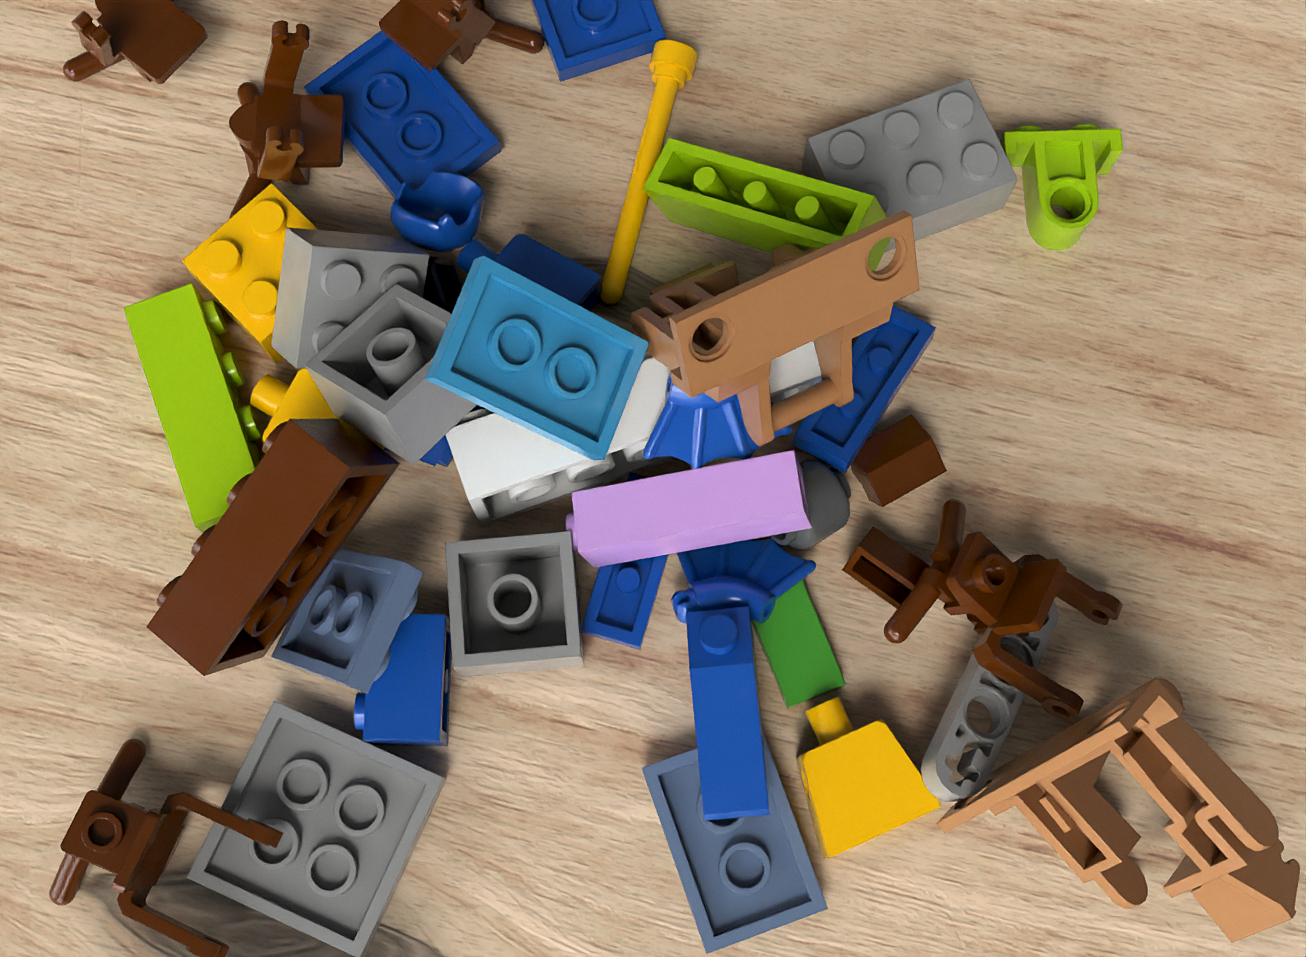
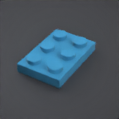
[425,256,649,460]

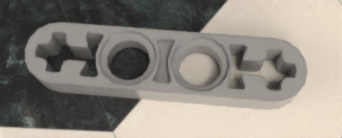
[921,601,1058,802]

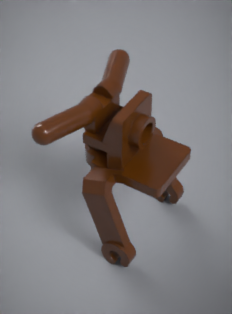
[63,0,208,84]
[379,0,544,71]
[229,20,345,219]
[884,499,1123,721]
[49,739,283,957]

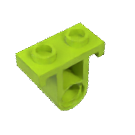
[1000,124,1123,251]

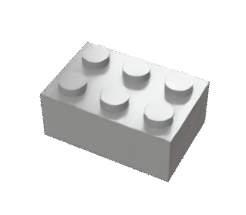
[802,79,1018,252]

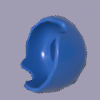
[390,171,487,252]

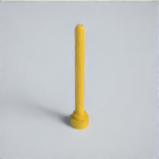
[600,40,698,305]

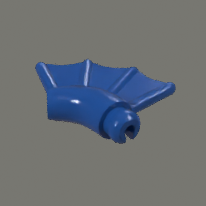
[643,373,792,469]
[671,538,816,624]

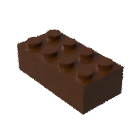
[147,418,400,676]

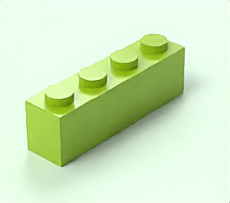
[643,138,892,271]
[123,283,263,532]

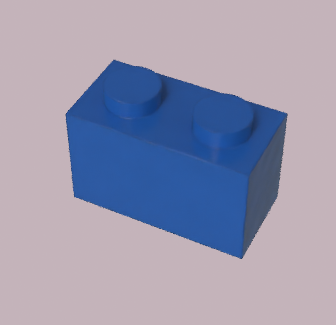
[354,614,452,746]

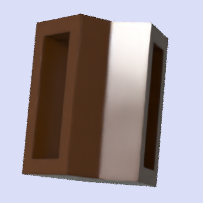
[851,414,947,507]
[842,526,931,609]

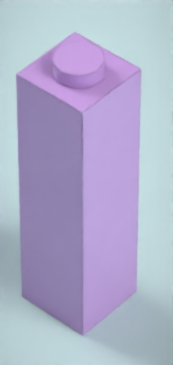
[566,450,812,568]

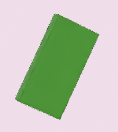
[751,580,846,709]

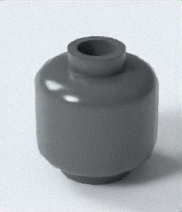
[771,459,851,550]

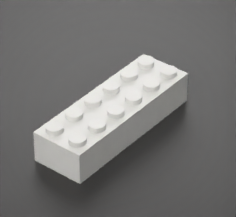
[446,341,822,527]

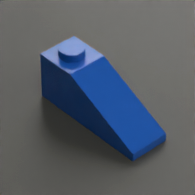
[686,606,770,820]

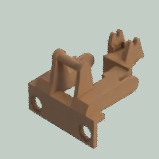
[631,210,920,446]
[937,677,1300,943]

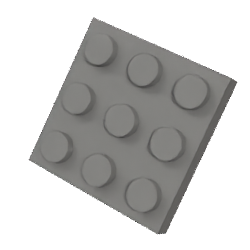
[187,701,446,957]

